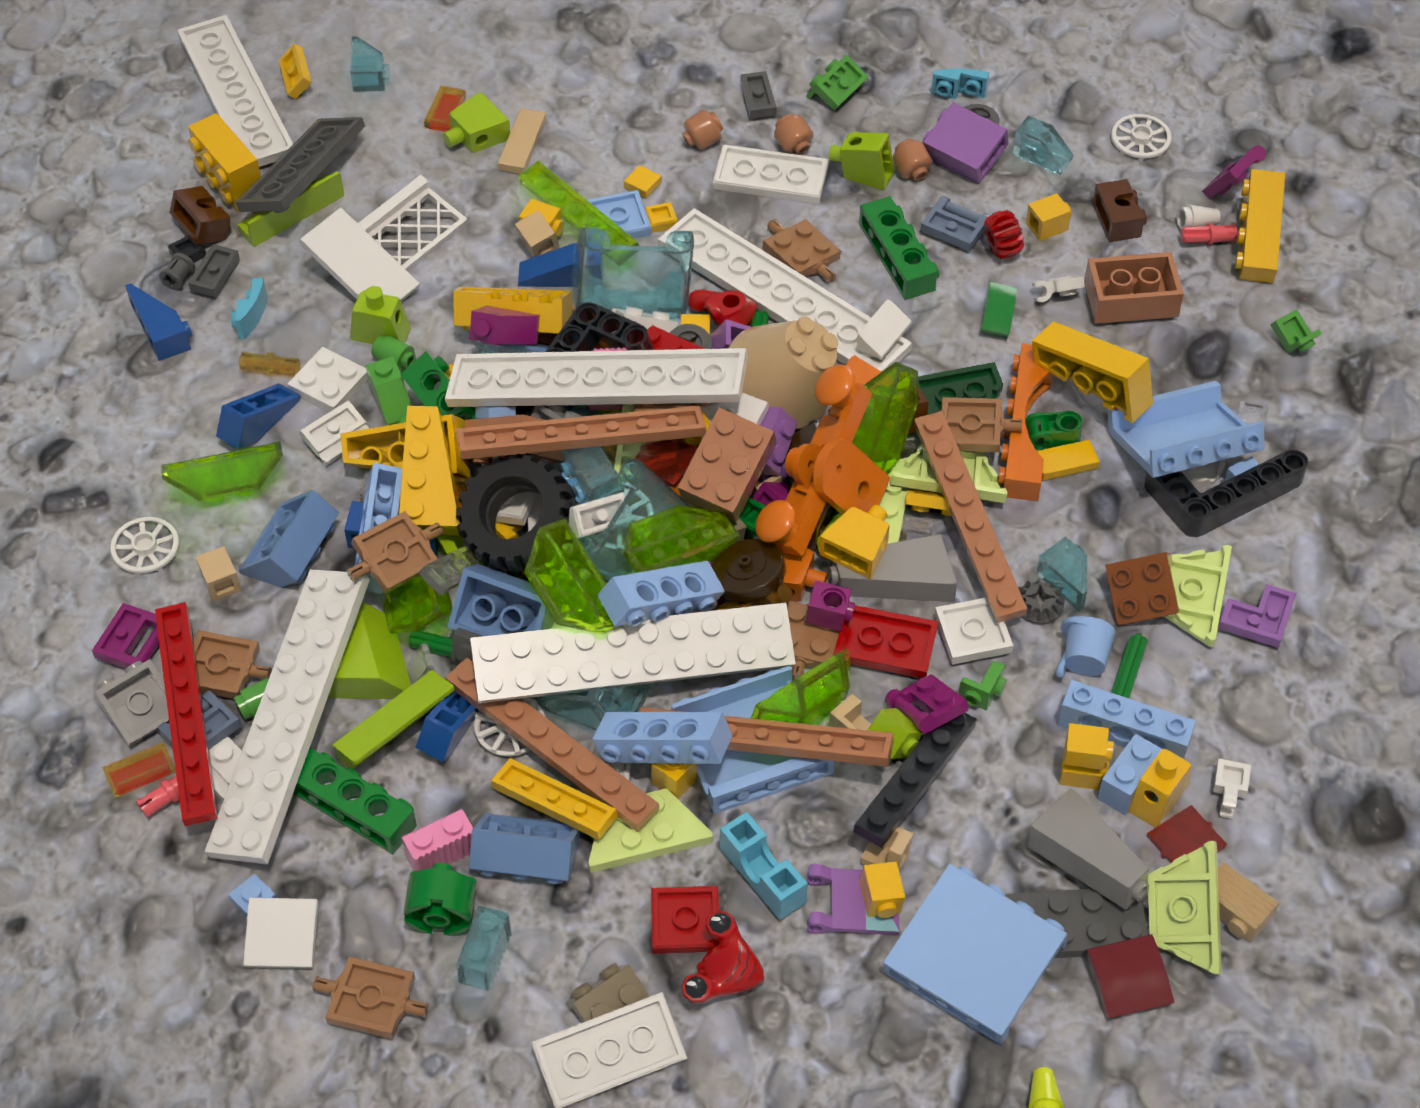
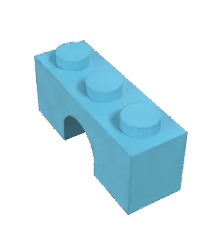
[720,812,808,920]

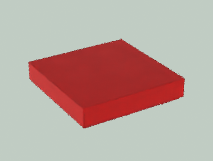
[651,886,719,954]

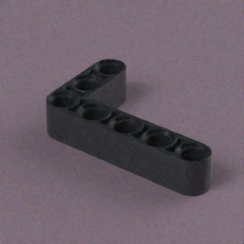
[516,302,654,416]
[1144,450,1308,537]

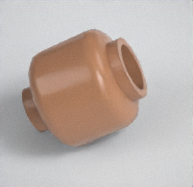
[682,110,723,150]
[774,114,814,155]
[892,139,932,181]

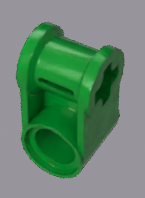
[1025,411,1083,451]

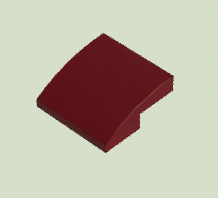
[1086,934,1175,1018]

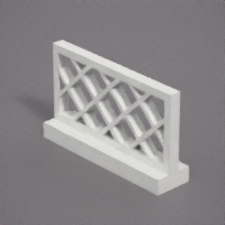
[358,175,468,272]

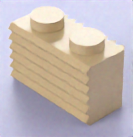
[1218,862,1280,942]

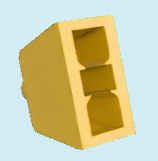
[820,505,890,580]
[1129,749,1192,829]

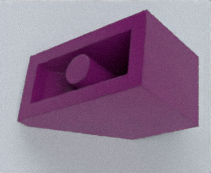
[469,305,540,344]

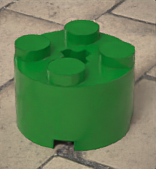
[404,863,477,936]

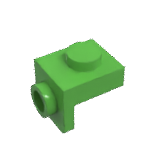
[1270,309,1322,354]
[958,660,1007,711]

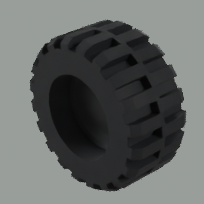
[456,453,579,577]

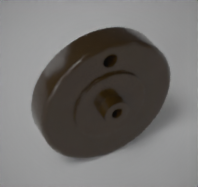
[712,539,786,602]

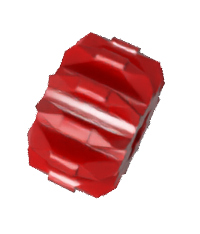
[984,210,1024,259]

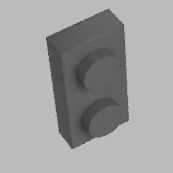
[740,71,777,119]
[188,244,240,297]

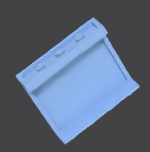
[1107,381,1265,478]
[671,666,835,815]
[883,863,1067,1046]

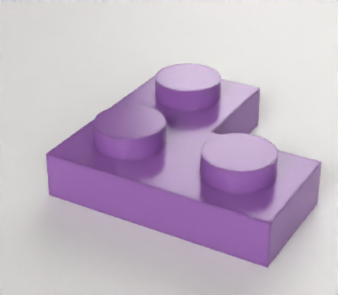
[1218,584,1297,648]

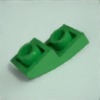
[980,281,1017,339]

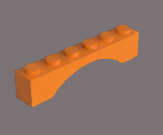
[998,343,1053,502]

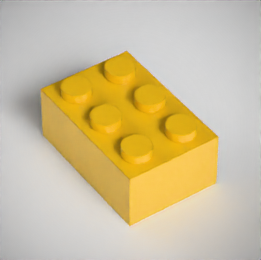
[188,113,261,212]

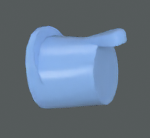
[1056,616,1116,678]

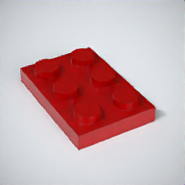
[833,605,938,678]

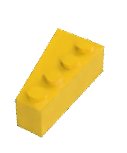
[1235,169,1285,284]
[453,287,572,333]
[1032,321,1154,424]
[399,406,461,536]
[340,414,471,478]

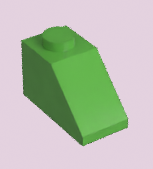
[365,356,412,425]

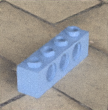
[354,463,402,594]
[598,561,725,627]
[1058,680,1196,759]
[592,712,733,764]

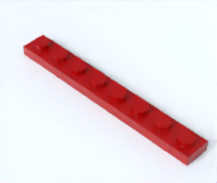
[155,602,218,827]

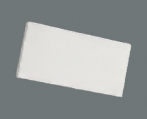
[713,145,829,204]
[299,208,420,302]
[531,992,687,1108]

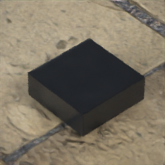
[168,235,206,263]

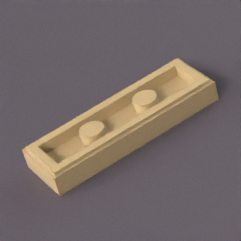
[498,108,547,175]

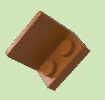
[1105,552,1179,625]

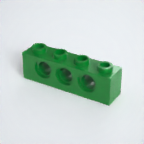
[859,196,939,300]
[400,351,478,465]
[293,748,417,855]

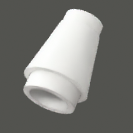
[1177,204,1220,229]

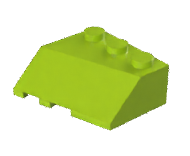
[328,602,411,699]

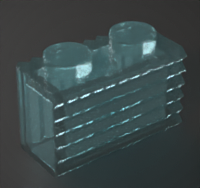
[560,446,625,502]
[456,906,512,991]

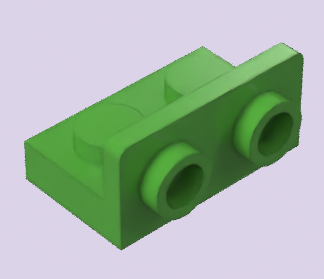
[806,54,869,111]

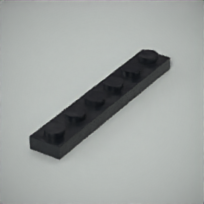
[853,713,977,848]

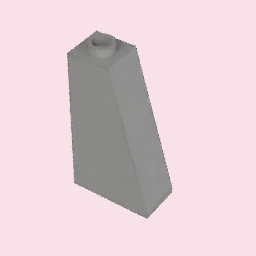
[828,534,957,602]
[1028,788,1149,910]

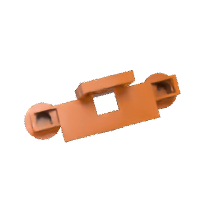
[755,365,891,556]

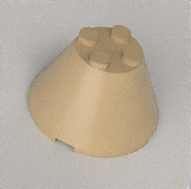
[728,317,839,429]

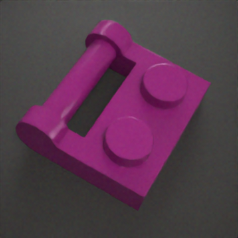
[1202,145,1266,199]
[92,603,159,669]
[885,674,969,733]

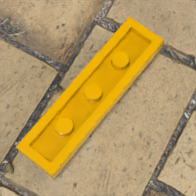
[491,758,618,840]

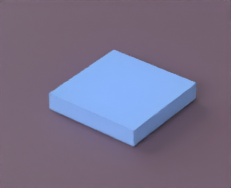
[585,190,652,245]

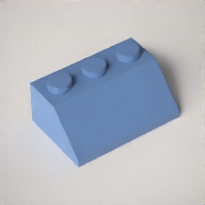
[238,490,339,587]
[447,564,562,636]
[469,813,581,884]

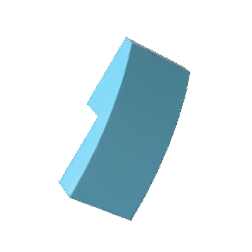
[931,68,990,99]
[231,278,268,339]

